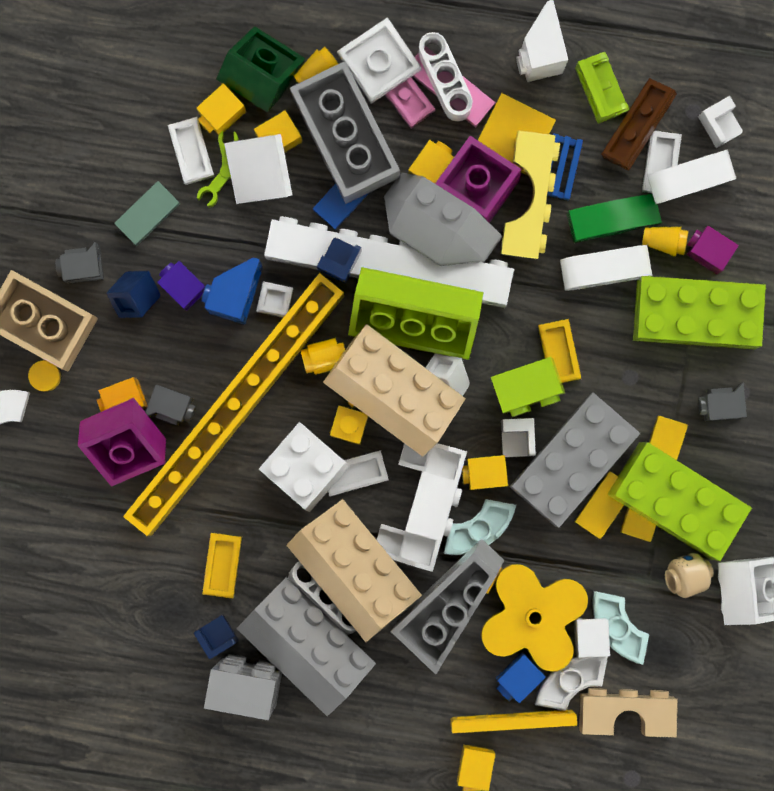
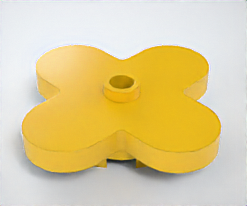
[481,564,588,671]

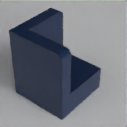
[317,237,362,284]
[106,271,160,318]
[194,614,239,660]

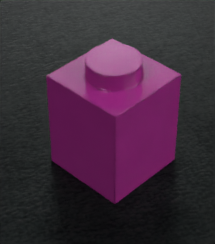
[687,225,739,274]

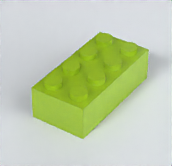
[348,267,484,360]
[633,276,766,349]
[607,442,752,561]

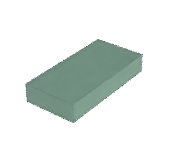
[114,181,180,246]

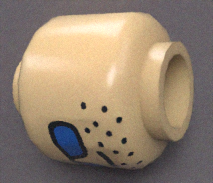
[665,553,714,598]

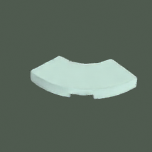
[444,499,516,555]
[592,591,649,665]

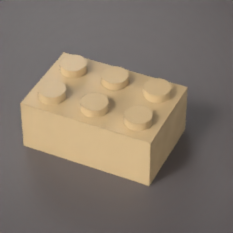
[0,270,98,372]

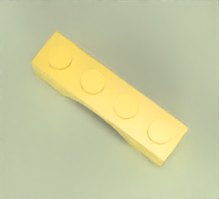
[500,130,560,259]

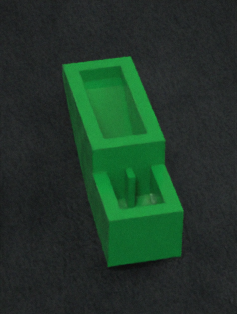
[567,194,662,244]

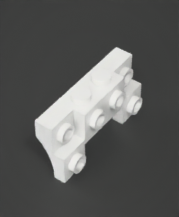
[377,443,467,572]

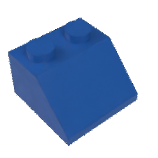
[202,257,263,325]

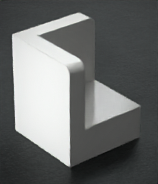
[698,96,743,148]
[426,353,470,396]
[501,418,536,457]
[574,618,610,657]

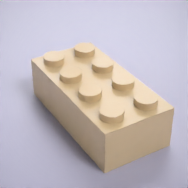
[323,324,466,457]
[286,499,422,642]

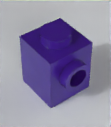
[157,261,206,311]

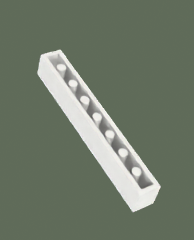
[264,216,514,308]

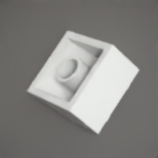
[516,0,568,82]
[718,557,774,625]

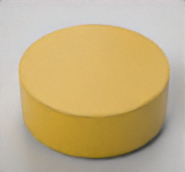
[28,360,61,392]

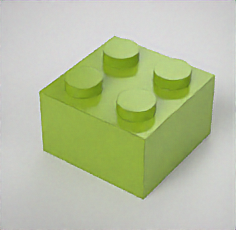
[491,357,565,417]

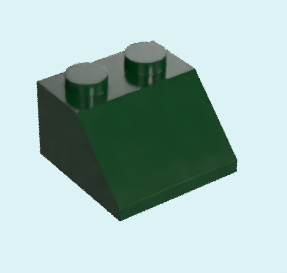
[216,26,306,112]

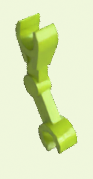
[197,131,239,208]

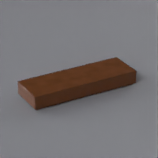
[601,78,677,171]

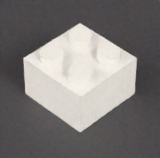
[259,422,350,512]

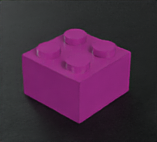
[435,136,521,223]
[78,398,166,487]

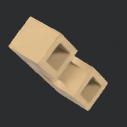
[579,688,677,737]

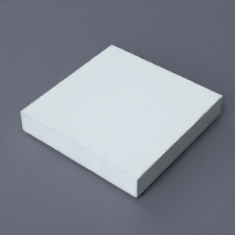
[337,18,422,104]
[224,134,292,204]

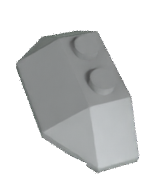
[384,173,502,266]

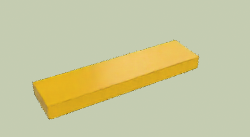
[620,415,688,542]
[450,710,577,733]

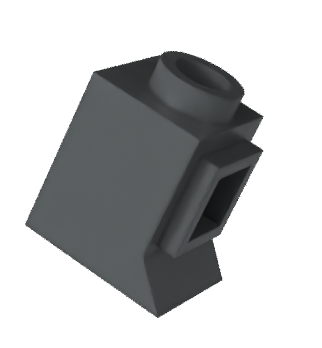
[55,242,104,284]
[698,382,747,421]
[145,385,196,426]

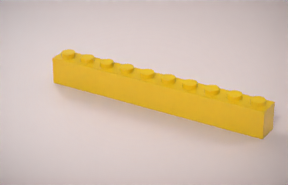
[123,273,344,536]

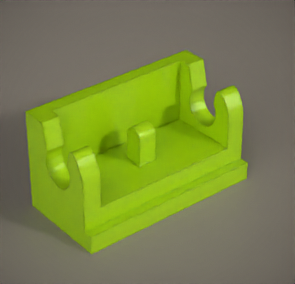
[575,52,629,124]

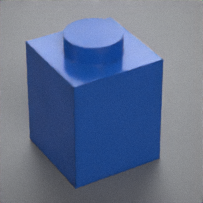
[496,652,546,703]

